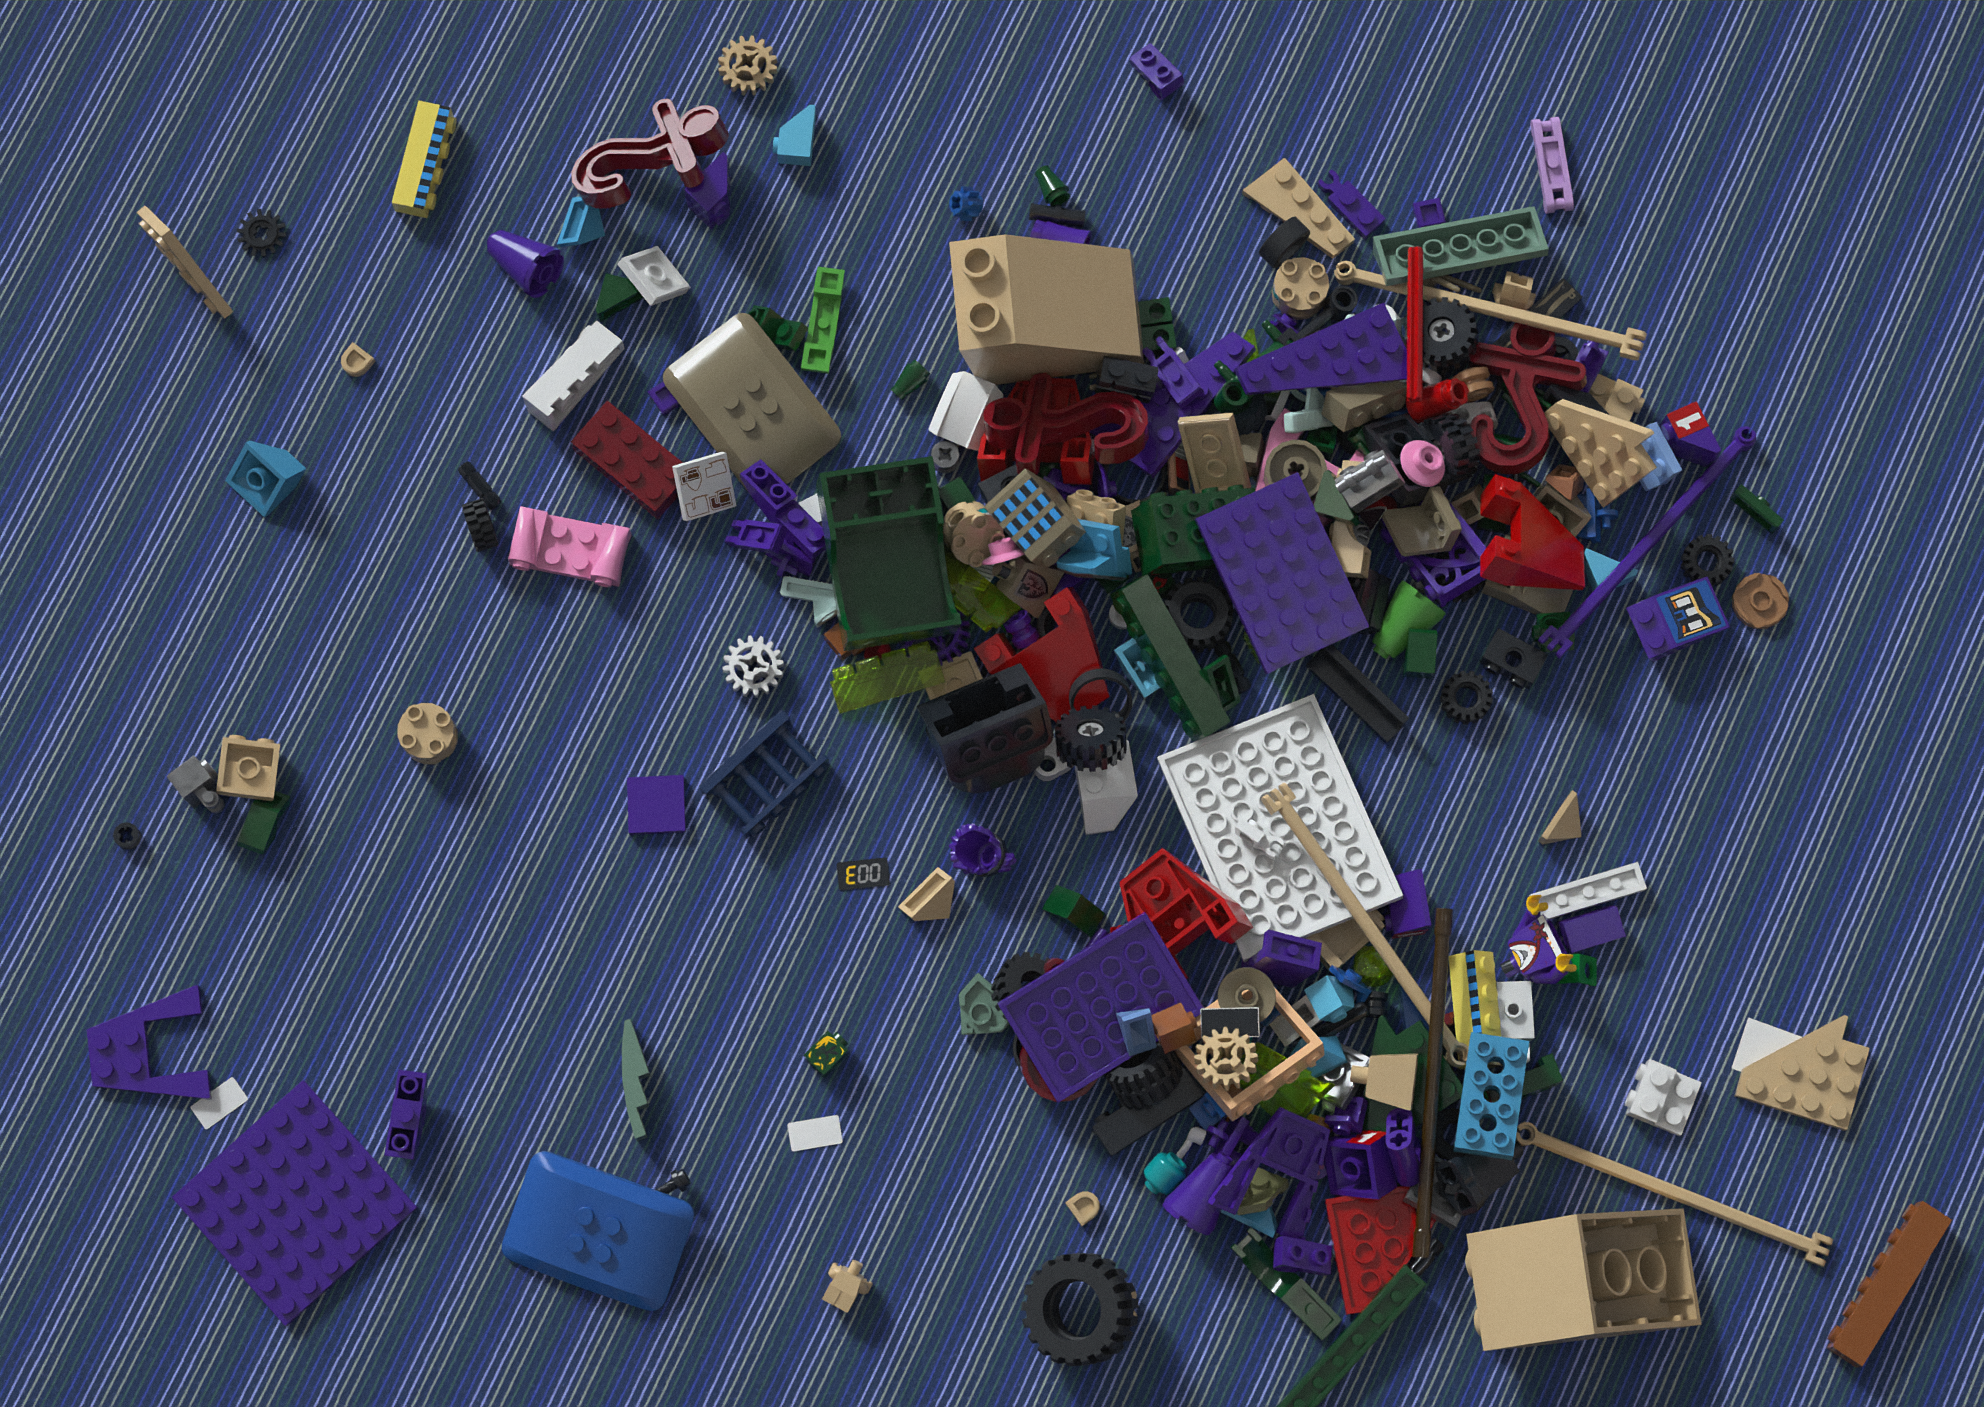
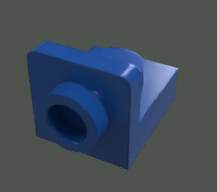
[1189,1092,1227,1131]

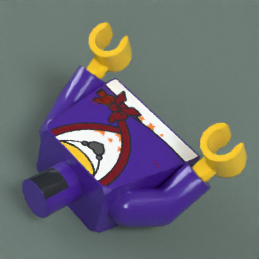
[1500,895,1577,985]

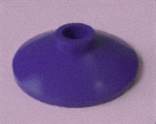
[1093,462,1117,498]

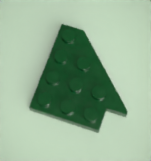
[1362,1015,1463,1132]

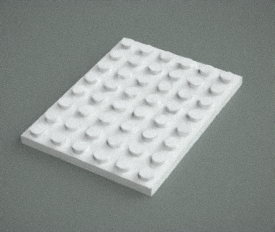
[1157,694,1403,962]

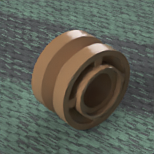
[1451,367,1494,402]

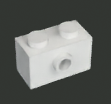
[1496,981,1535,1041]

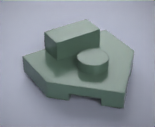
[959,973,1009,1035]

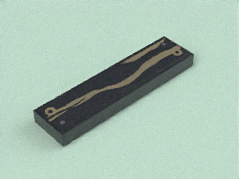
[1492,278,1583,349]

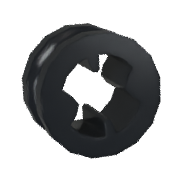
[113,822,141,850]

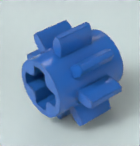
[949,186,983,221]

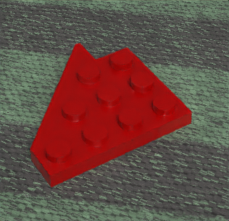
[1324,1186,1436,1315]

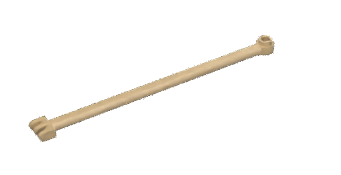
[1334,261,1647,360]
[1261,783,1468,1067]
[1515,1122,1834,1267]

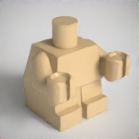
[1492,271,1536,322]
[822,1260,873,1313]

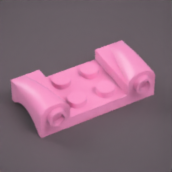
[508,506,631,587]

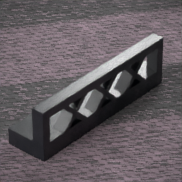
[1305,644,1409,744]

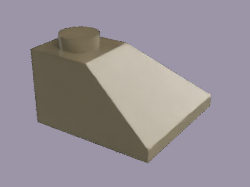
[1533,479,1592,537]

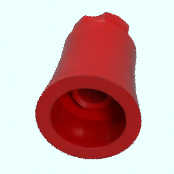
[1406,378,1469,423]

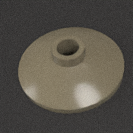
[1218,967,1276,1022]

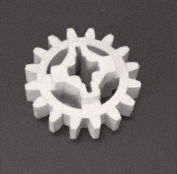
[723,635,784,698]

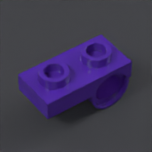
[1129,43,1184,100]
[1273,1236,1332,1276]

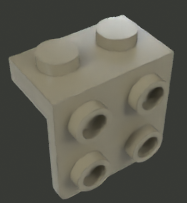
[1382,486,1462,556]

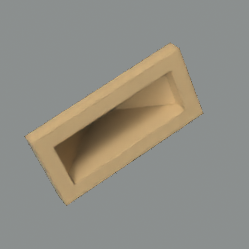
[1538,790,1581,844]
[898,867,955,921]

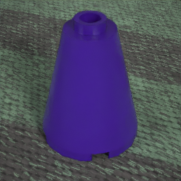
[487,230,564,298]
[1163,1151,1234,1236]

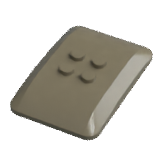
[663,313,841,494]

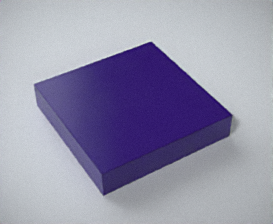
[627,775,686,835]

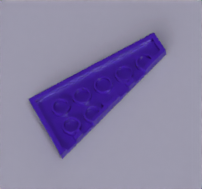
[1234,303,1407,395]
[1089,331,1256,478]

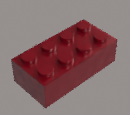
[571,401,683,520]

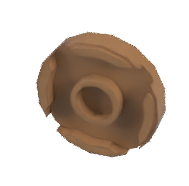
[1732,573,1789,629]

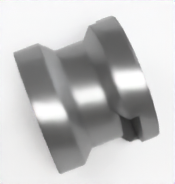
[931,441,959,473]

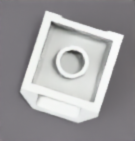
[928,371,1003,451]

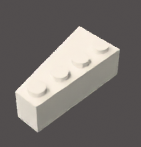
[522,321,625,431]

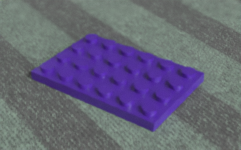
[1195,472,1369,674]
[997,912,1203,1103]

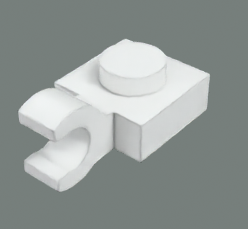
[1235,818,1285,860]

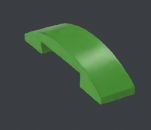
[801,267,845,374]

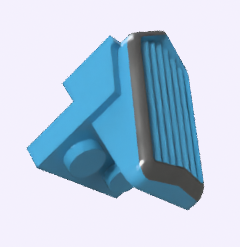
[1056,519,1132,581]

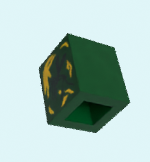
[804,1031,849,1078]

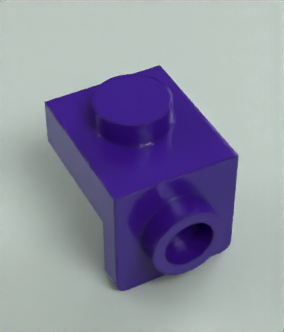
[1325,1097,1368,1136]

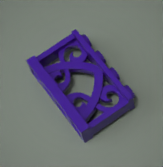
[1379,500,1486,608]

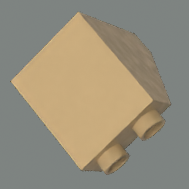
[949,235,1144,385]
[1465,1209,1702,1351]

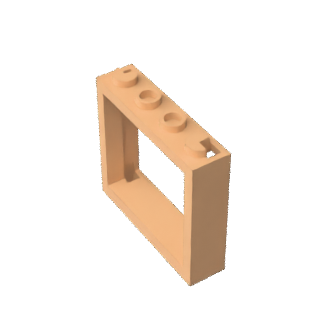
[1174,987,1324,1122]

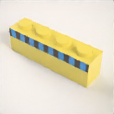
[392,100,456,218]
[1449,950,1502,1070]

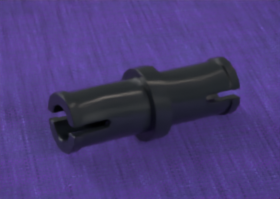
[1029,203,1086,228]

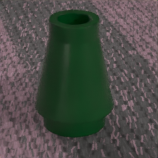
[1035,165,1070,207]
[890,359,930,401]

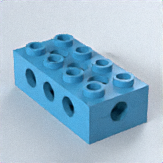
[1454,1032,1529,1160]

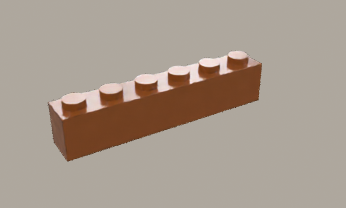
[1827,1201,1952,1368]

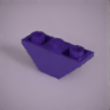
[384,1069,428,1160]

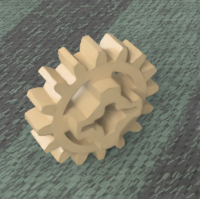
[718,35,777,96]
[1194,1027,1258,1091]

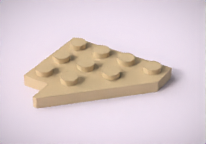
[137,206,233,318]
[1544,399,1657,508]
[1735,1015,1870,1131]

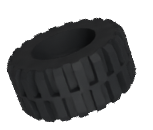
[1021,1253,1139,1366]

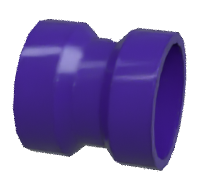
[1002,610,1040,649]

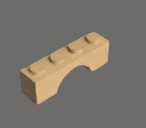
[1329,460,1371,579]

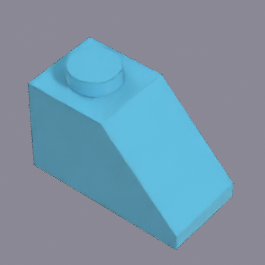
[773,105,816,166]
[1304,975,1354,1023]

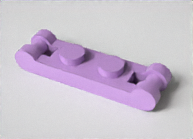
[1530,117,1574,214]

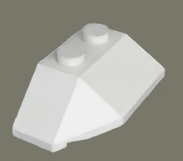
[1075,740,1138,835]

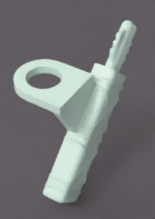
[1284,388,1334,433]
[780,576,837,628]

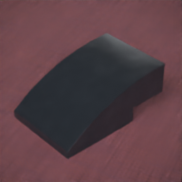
[1362,413,1451,507]

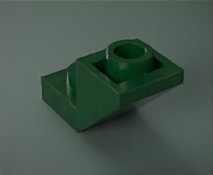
[748,305,808,352]
[237,791,290,855]

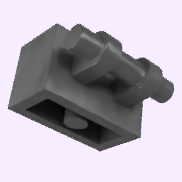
[1335,450,1405,513]
[167,756,225,813]

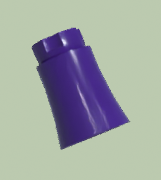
[1030,220,1092,245]

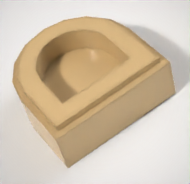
[341,342,375,377]
[1065,1192,1100,1227]

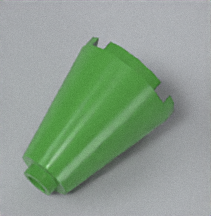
[1372,580,1446,659]

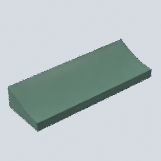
[1373,206,1549,286]

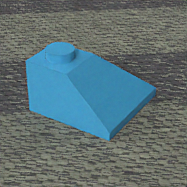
[225,441,306,517]

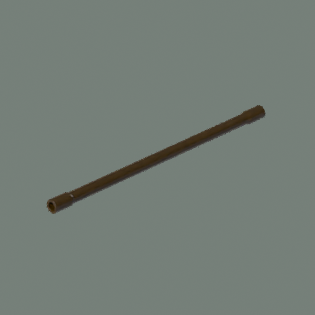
[1412,908,1453,1258]

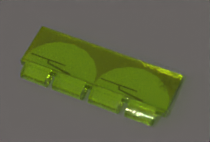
[944,544,1021,632]
[830,641,946,714]

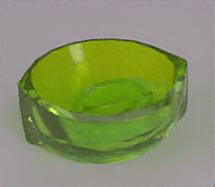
[1352,945,1397,987]

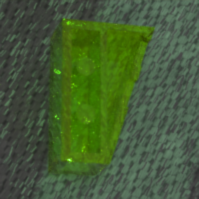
[1240,1041,1335,1118]

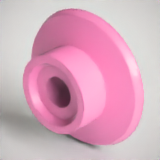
[1400,440,1445,487]
[982,537,1024,565]

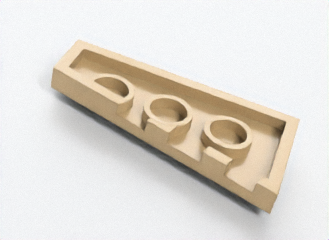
[1242,158,1355,259]

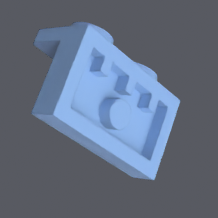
[1640,422,1682,491]

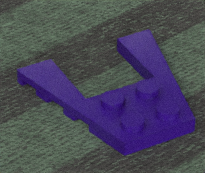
[87,985,212,1100]
[1207,1107,1330,1240]

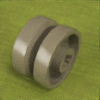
[1263,439,1327,502]

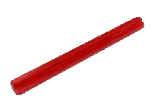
[1407,246,1423,403]

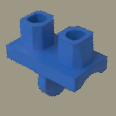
[1575,488,1618,544]

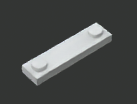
[1529,862,1647,919]

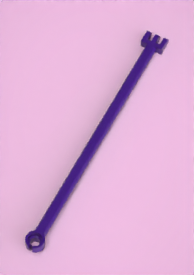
[1538,426,1757,659]

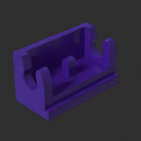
[1557,905,1626,953]

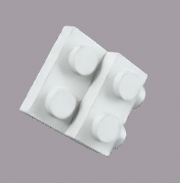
[1625,1059,1702,1136]

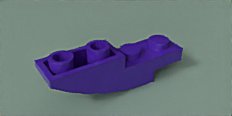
[740,460,826,559]

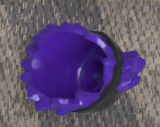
[949,823,1017,877]

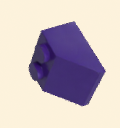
[684,152,730,229]

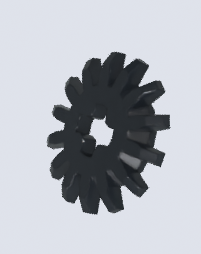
[237,209,286,257]

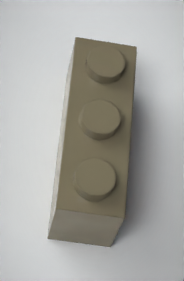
[1321,381,1407,432]

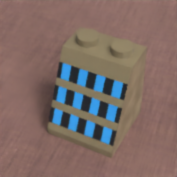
[984,469,1086,570]

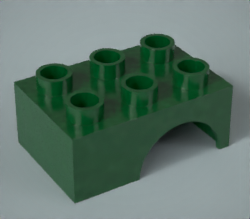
[816,456,961,651]

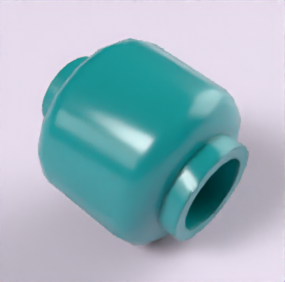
[1144,1152,1186,1195]

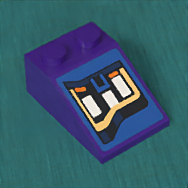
[1626,577,1730,662]

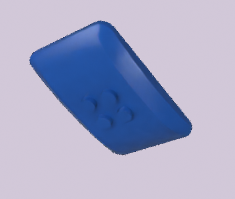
[502,1151,695,1311]

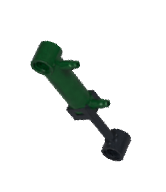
[1214,285,1358,414]

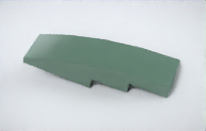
[622,1019,651,1141]

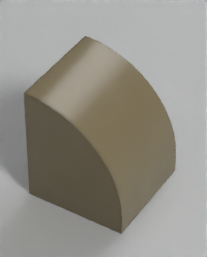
[1450,483,1483,525]

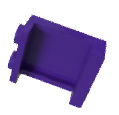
[1241,929,1322,988]

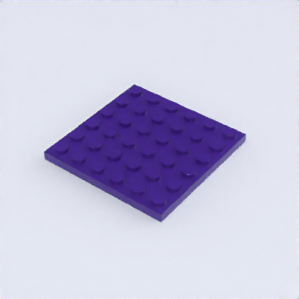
[172,1080,418,1326]

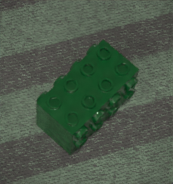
[1131,485,1255,576]

